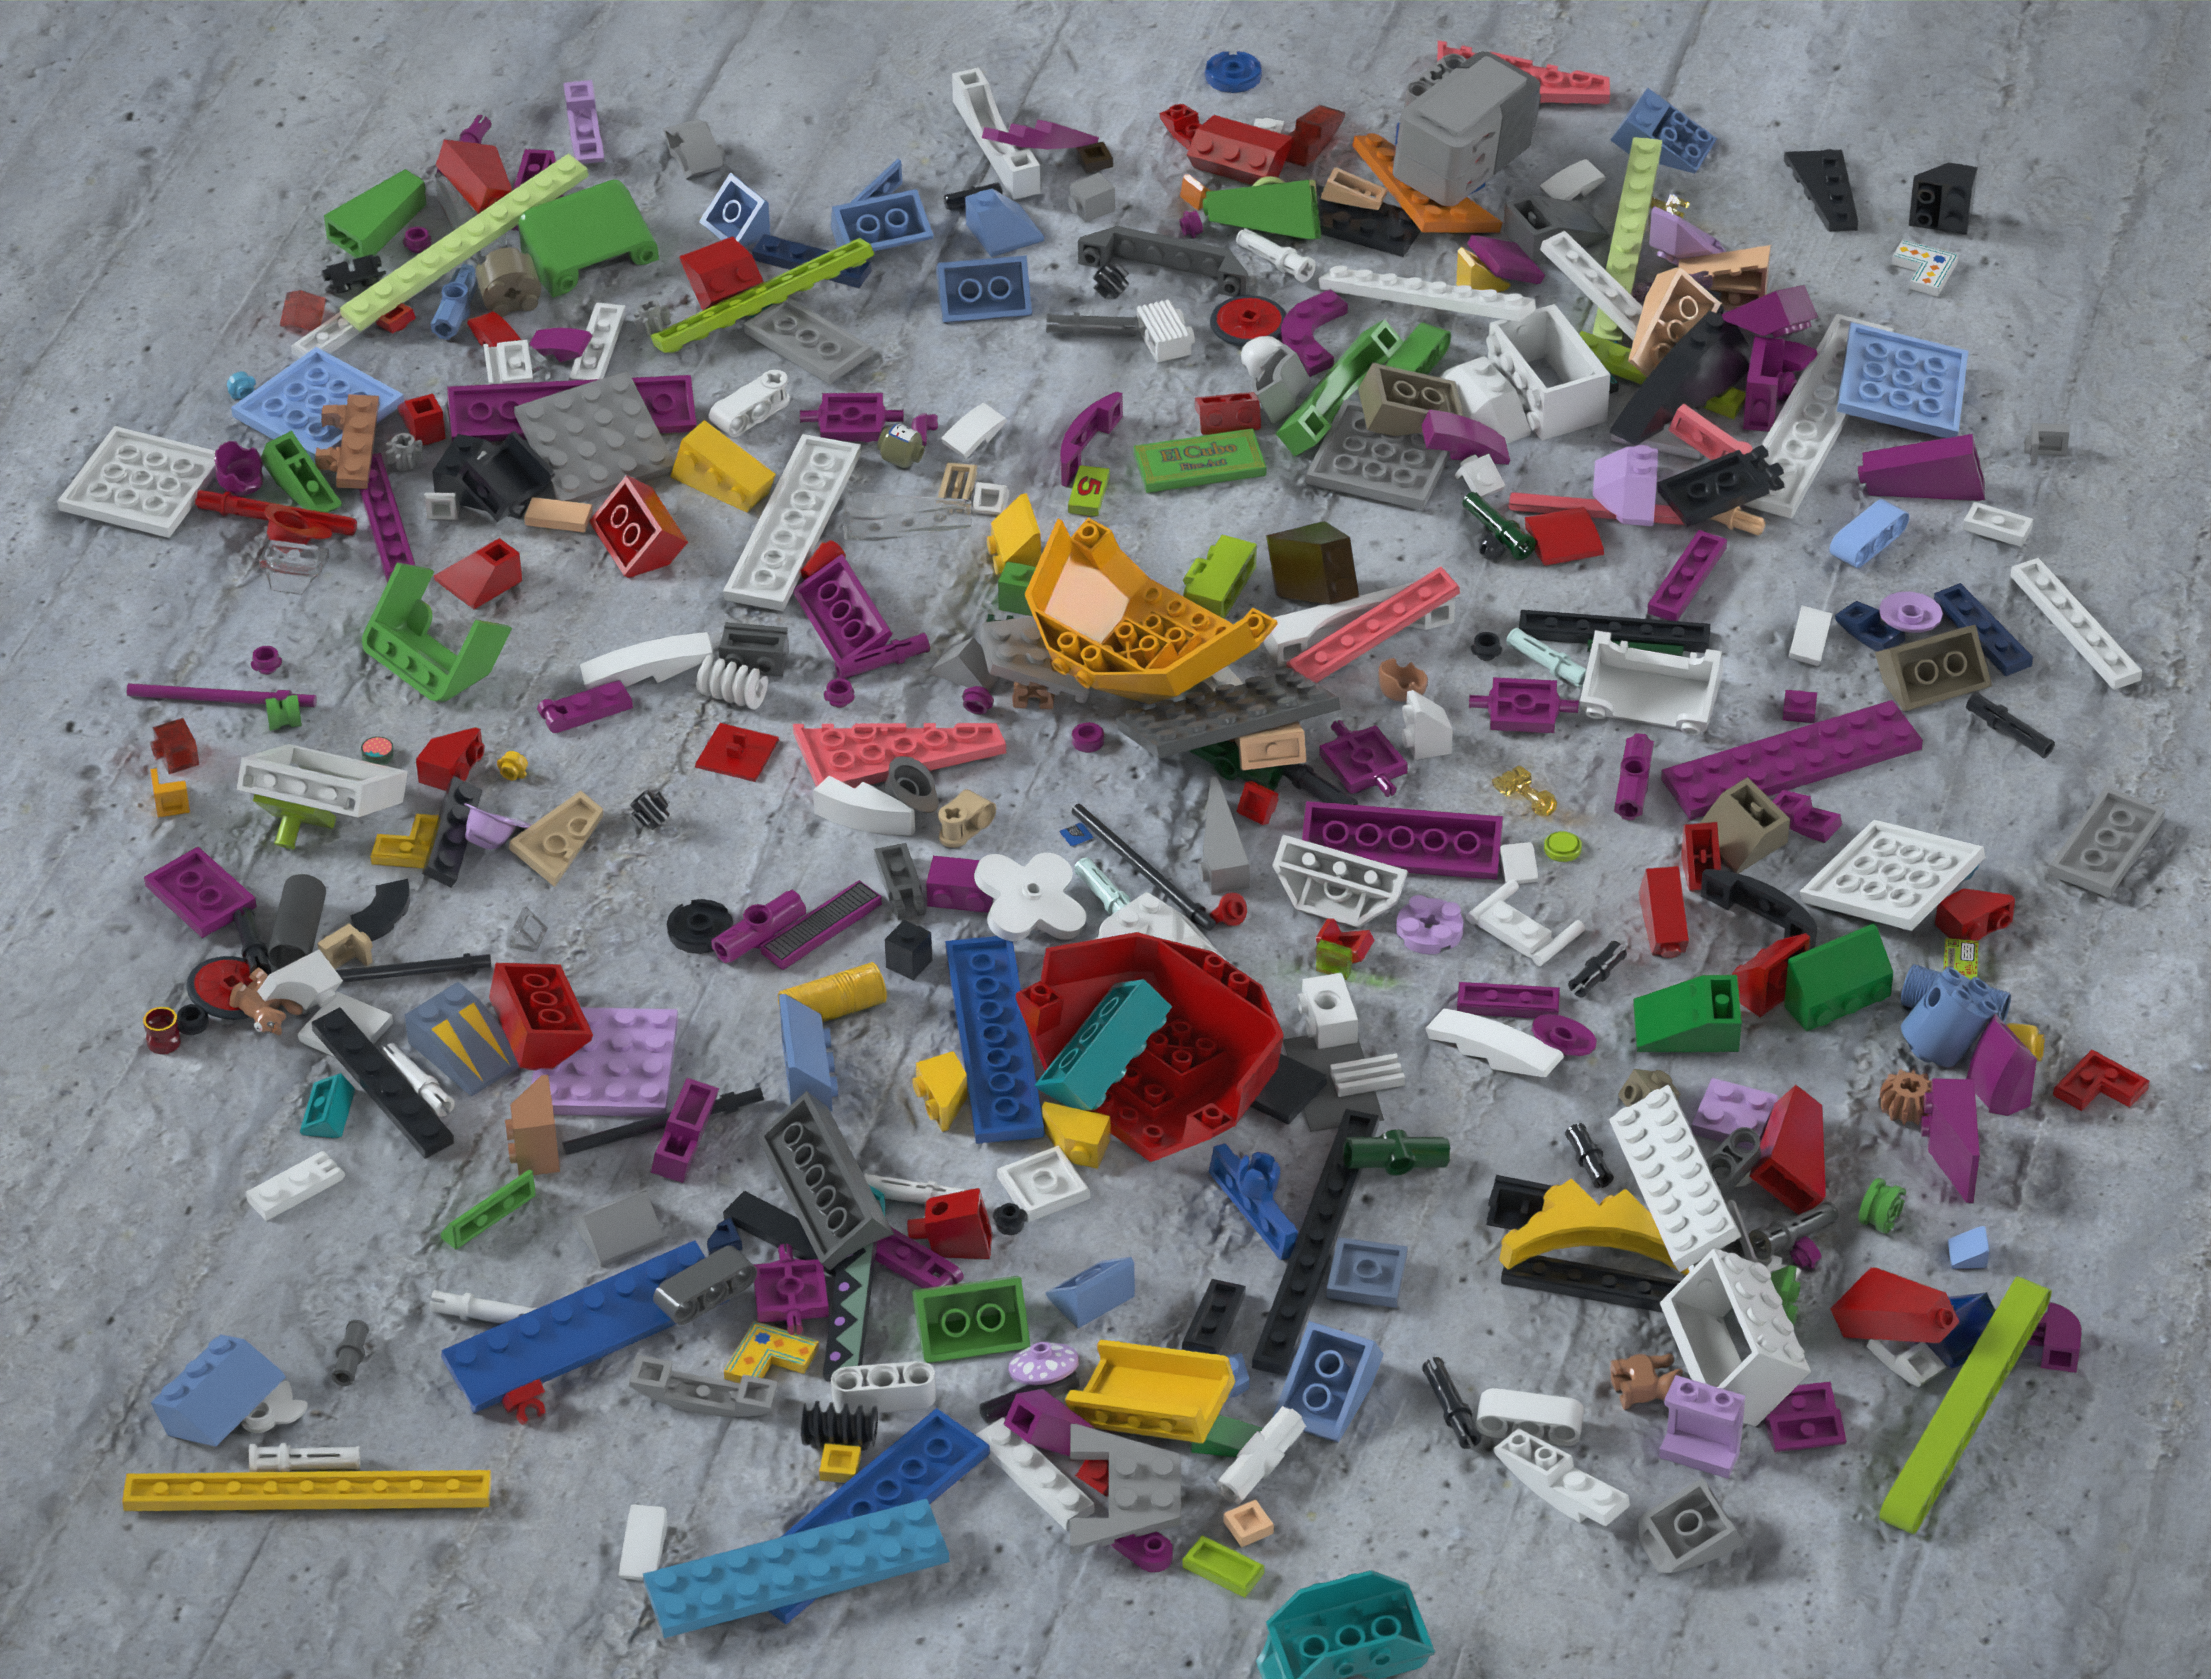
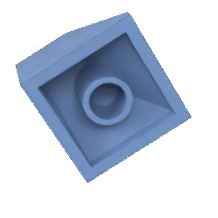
[965,189,1044,257]

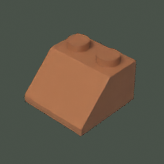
[505,1075,560,1176]

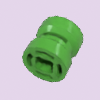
[265,695,302,731]

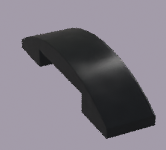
[1700,869,1818,950]

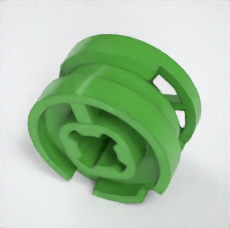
[1858,1178,1906,1234]

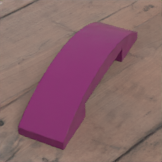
[1060,392,1123,487]

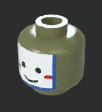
[877,423,925,469]

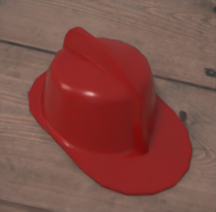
[264,505,332,553]

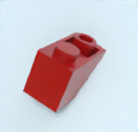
[397,393,446,446]
[416,727,485,791]
[1935,888,2015,941]

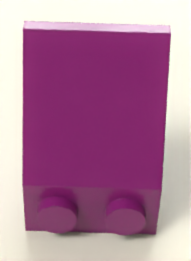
[1921,1078,1980,1203]

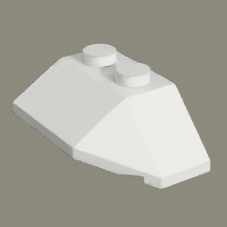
[1439,356,1531,444]
[1272,835,1408,928]

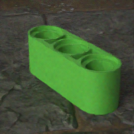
[1386,322,1451,375]

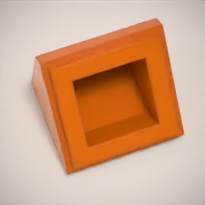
[1180,174,1211,211]

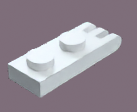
[246,1151,345,1221]

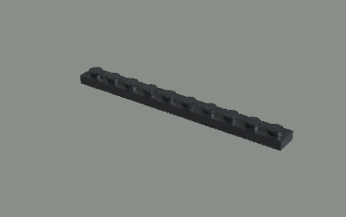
[1252,1109,1379,1376]

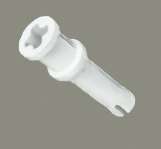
[1236,228,1316,283]
[249,1443,360,1472]

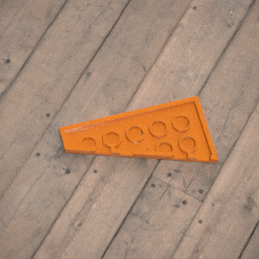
[1352,133,1503,233]

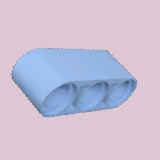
[1829,499,1909,568]

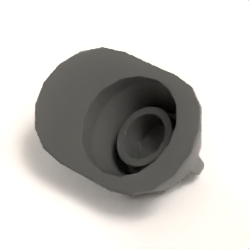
[884,756,938,813]

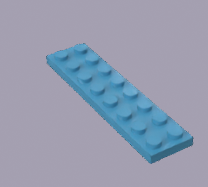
[643,1499,949,1638]

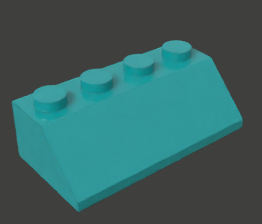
[1034,979,1172,1111]

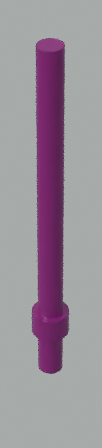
[126,683,317,708]

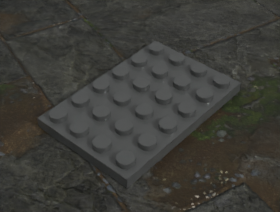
[1116,668,1341,758]

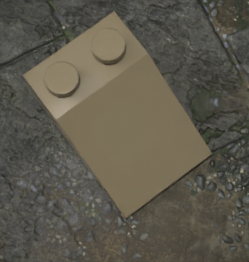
[1358,363,1464,436]

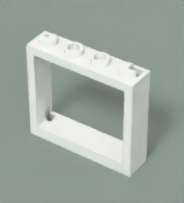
[237,744,408,818]

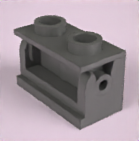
[718,622,789,677]

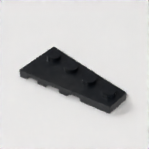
[1784,149,1858,232]

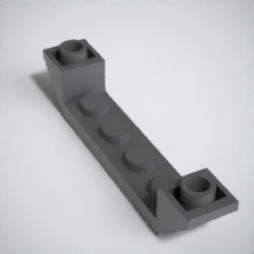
[1078,226,1248,297]

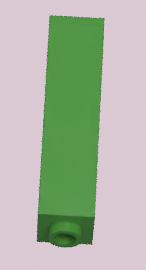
[324,169,427,258]
[1203,180,1321,239]

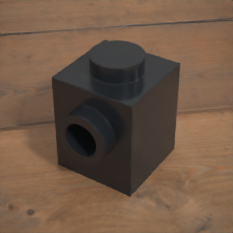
[885,920,933,981]

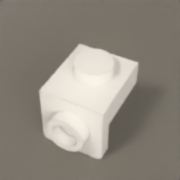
[1455,454,1506,498]

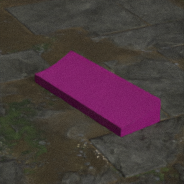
[1302,801,1503,880]

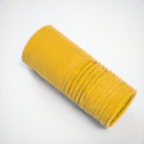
[778,962,887,1023]

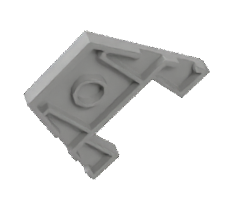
[979,617,1089,703]
[1070,1424,1181,1554]

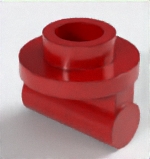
[1208,893,1247,926]

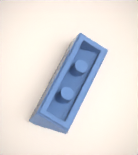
[850,159,902,203]

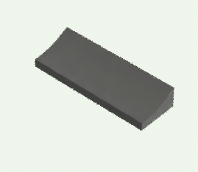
[757,1091,894,1270]

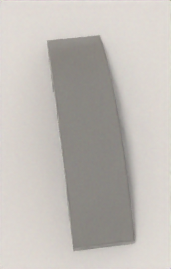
[629,1355,778,1417]

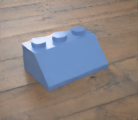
[831,189,934,251]
[936,255,1032,323]
[779,994,838,1111]
[151,1334,286,1446]

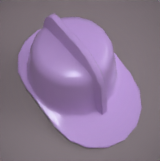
[464,803,532,850]

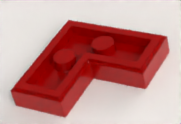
[2053,1049,2150,1111]

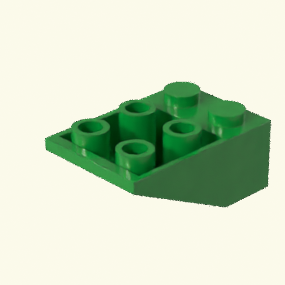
[1633,975,1742,1052]

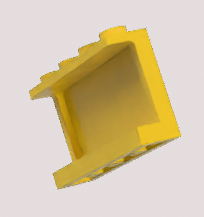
[1065,1340,1236,1443]

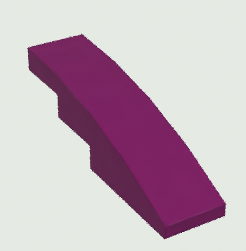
[981,119,1099,149]

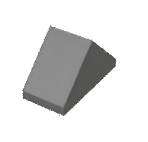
[931,637,1000,691]

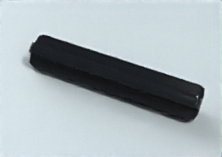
[979,1371,1080,1423]

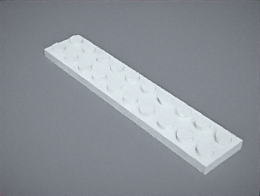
[1743,314,1894,519]

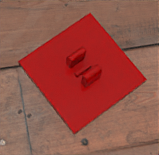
[695,723,779,782]

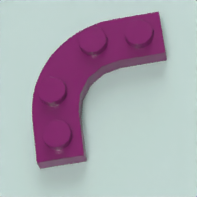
[1281,289,1348,377]

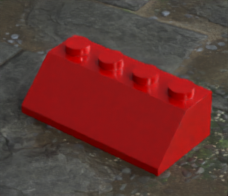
[489,963,593,1071]

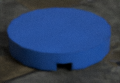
[1205,51,1262,93]

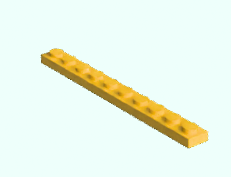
[122,1470,492,1511]

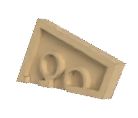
[509,790,603,887]

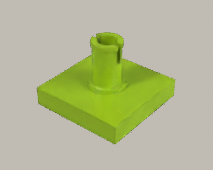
[253,794,337,850]

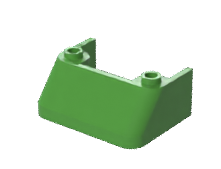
[362,562,512,702]

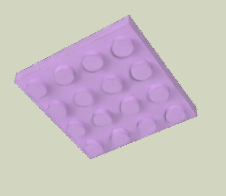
[531,1007,678,1117]

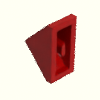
[1681,822,1721,891]

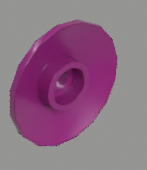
[1531,1014,1597,1056]

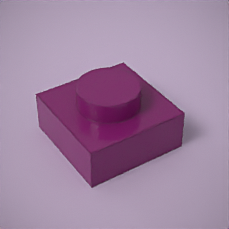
[1782,689,1817,723]

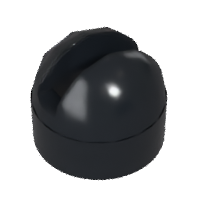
[1479,532,1506,560]

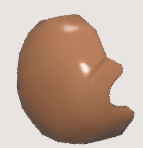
[1378,658,1428,702]

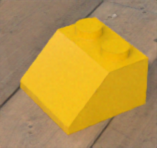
[987,493,1041,575]

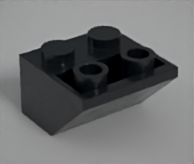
[1909,162,1978,235]

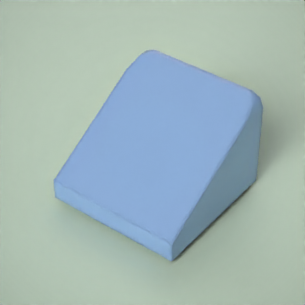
[1948,1226,1989,1269]

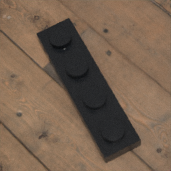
[422,776,482,888]

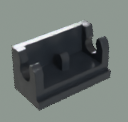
[1486,1175,1553,1230]

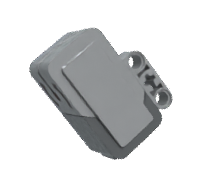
[1393,51,1541,206]

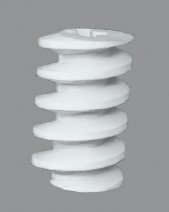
[696,655,768,709]

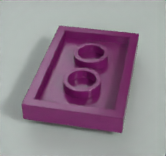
[144,847,257,938]

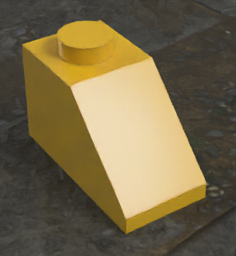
[1042,1101,1111,1169]

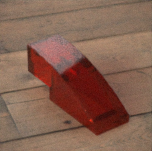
[1286,105,1346,167]

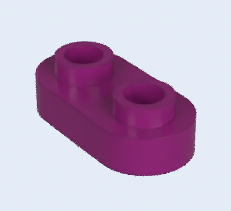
[1111,1531,1173,1573]

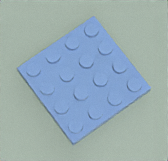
[1837,322,1968,438]
[231,347,404,463]

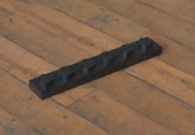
[311,1007,454,1159]

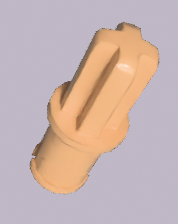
[1709,506,1766,535]

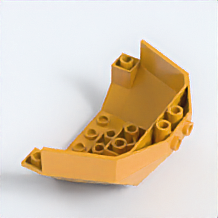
[1024,517,1278,704]

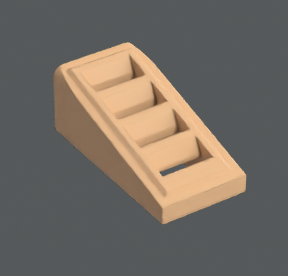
[1321,167,1388,210]

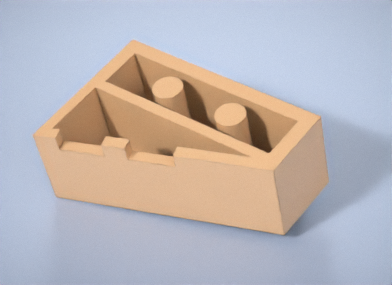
[1678,245,1771,311]

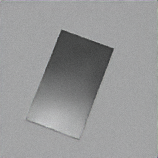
[1283,1035,1384,1132]

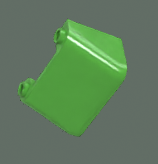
[518,179,659,298]

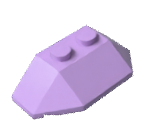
[1649,206,1726,266]
[1593,445,1658,526]

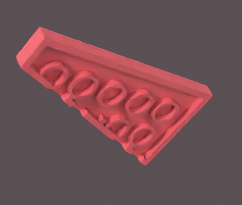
[1437,40,1610,105]
[793,723,1006,788]

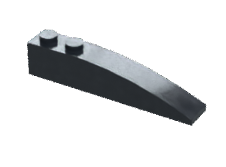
[1610,311,1752,446]

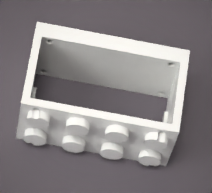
[1486,304,1610,441]
[1660,1248,1811,1427]

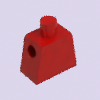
[907,1188,993,1259]

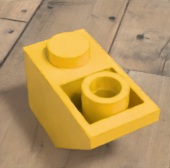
[912,1051,967,1132]

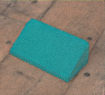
[300,1073,355,1138]

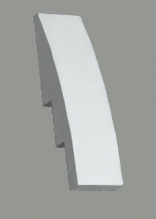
[580,632,715,690]
[1425,1008,1564,1078]

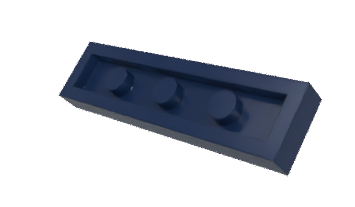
[752,234,872,288]
[1934,583,2033,677]

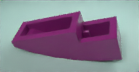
[1421,409,1510,465]
[650,1078,719,1183]

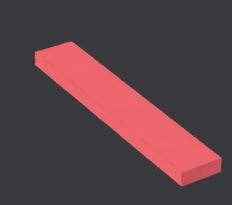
[1286,566,1460,683]

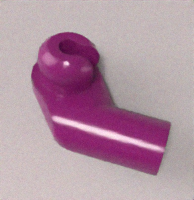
[911,413,938,446]

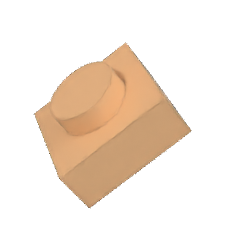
[1224,1499,1274,1547]

